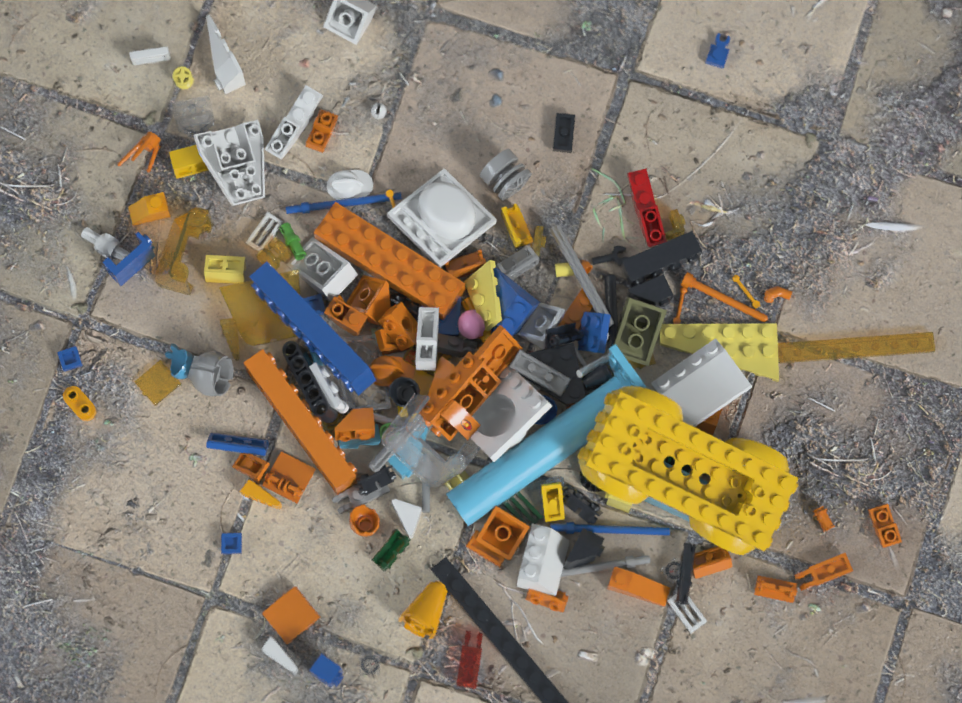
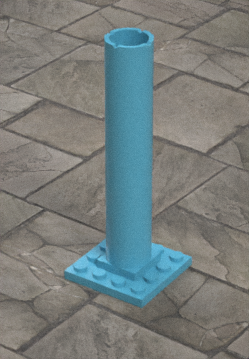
[446,344,648,526]

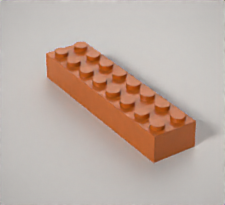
[314,202,466,320]
[243,349,358,495]

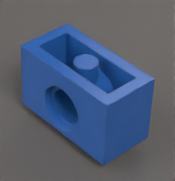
[310,653,344,689]

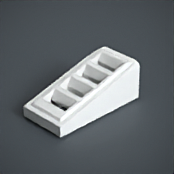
[262,637,298,674]

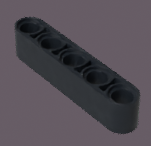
[282,340,337,423]

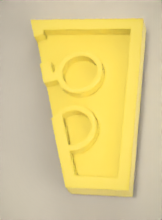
[464,260,502,331]

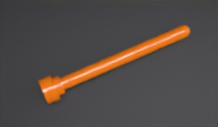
[680,272,768,322]

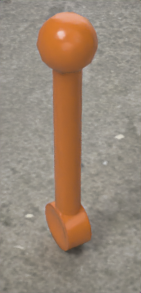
[673,287,687,324]

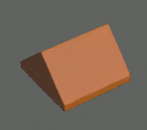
[476,506,530,561]

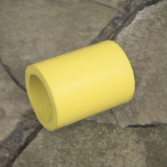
[555,263,574,277]

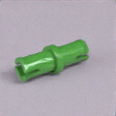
[279,223,306,260]

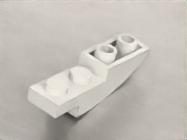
[264,85,323,159]

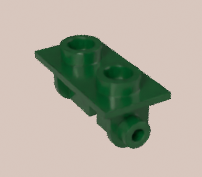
[372,529,410,571]

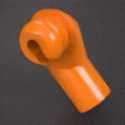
[764,286,793,303]

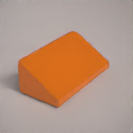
[692,546,732,579]

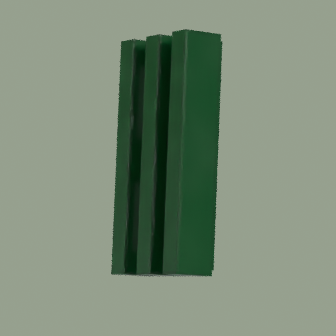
[502,491,543,531]

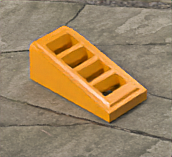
[240,479,282,510]

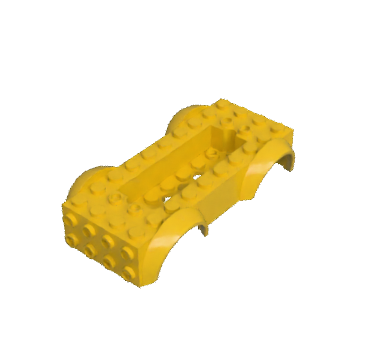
[578,386,799,555]

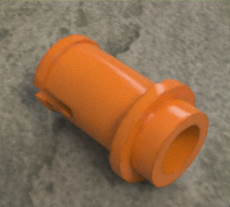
[813,506,835,532]

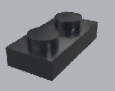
[553,113,575,153]

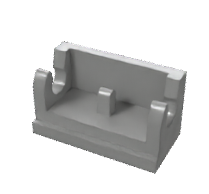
[495,244,539,280]

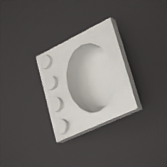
[387,168,497,268]
[470,365,552,462]

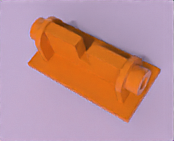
[754,575,797,603]
[525,588,569,613]

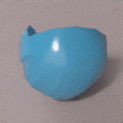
[165,344,194,380]

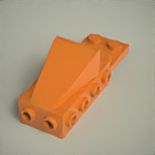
[417,325,523,441]

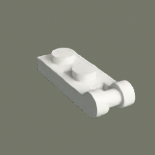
[309,362,349,413]

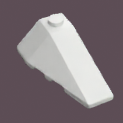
[206,15,246,95]

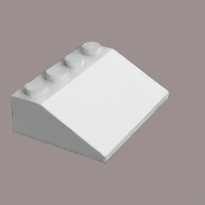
[651,338,752,427]

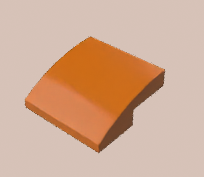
[262,586,320,644]

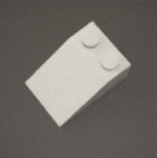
[286,237,358,302]

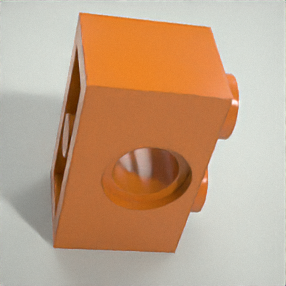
[378,302,418,351]

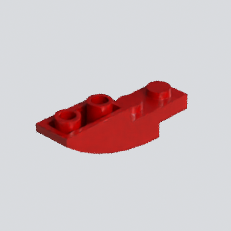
[627,168,667,247]

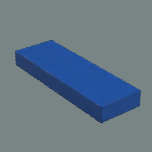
[206,433,269,456]

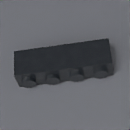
[620,231,702,286]

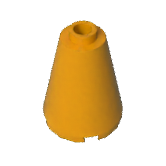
[399,581,447,639]

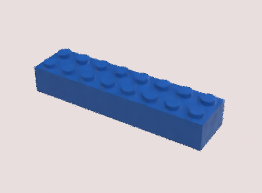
[249,261,376,396]

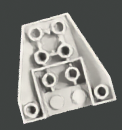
[193,120,265,206]

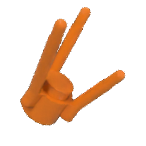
[117,131,161,173]

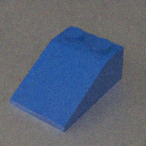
[493,268,540,336]

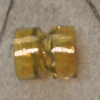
[255,237,292,270]

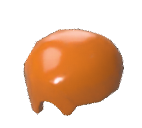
[349,505,380,537]

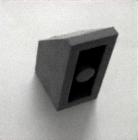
[627,274,673,307]
[563,528,605,569]

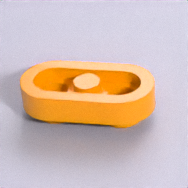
[63,386,96,421]

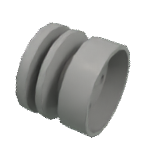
[480,149,532,201]

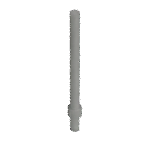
[561,555,651,577]

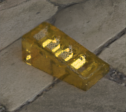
[220,318,240,361]

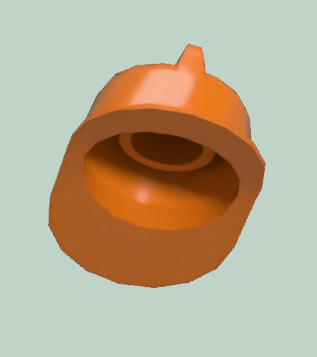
[369,355,415,387]

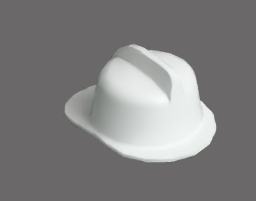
[327,170,373,200]

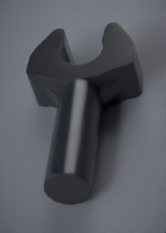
[591,245,628,266]

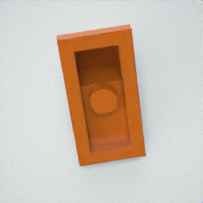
[375,329,412,355]
[232,453,270,483]

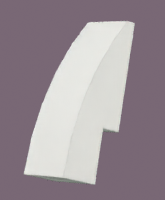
[415,307,439,370]

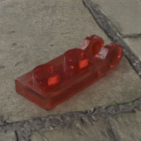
[456,630,483,689]

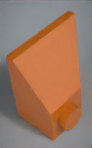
[346,275,390,326]

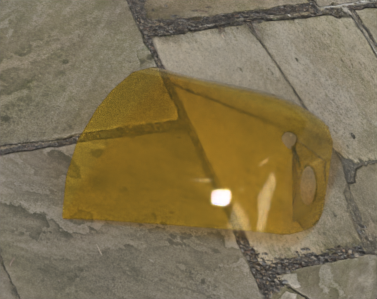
[219,269,301,346]

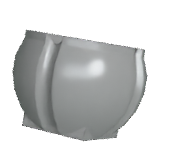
[187,351,234,397]

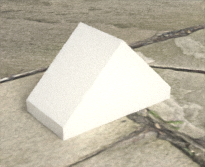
[391,499,422,539]

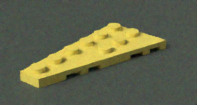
[659,323,779,382]

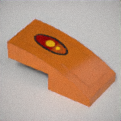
[439,399,481,440]

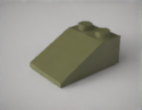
[613,297,667,366]

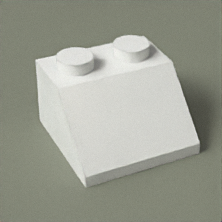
[323,0,377,44]

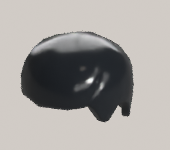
[389,377,420,408]

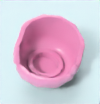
[457,310,485,339]

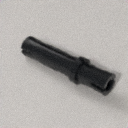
[675,543,697,605]

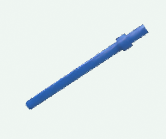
[286,192,402,214]
[550,522,670,536]

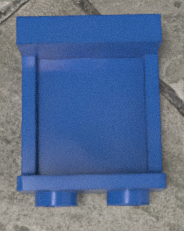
[102,232,156,286]

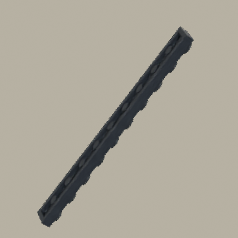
[430,557,569,703]

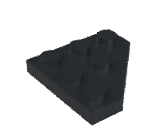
[519,343,586,406]

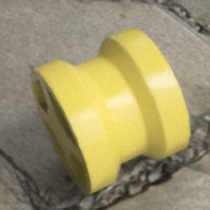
[173,66,194,89]

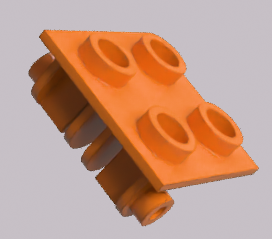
[262,451,316,504]

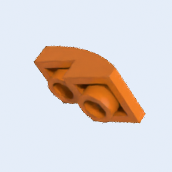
[305,109,338,153]
[868,503,902,548]

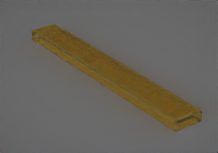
[778,332,935,364]

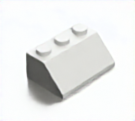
[517,524,570,596]

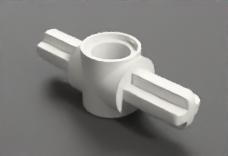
[81,227,130,261]

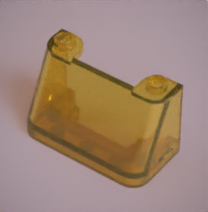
[155,207,214,296]

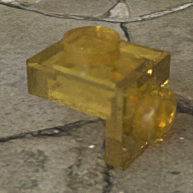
[665,209,685,240]

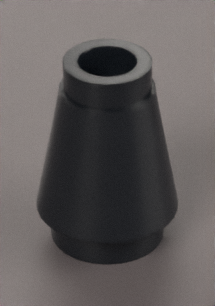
[582,364,613,389]

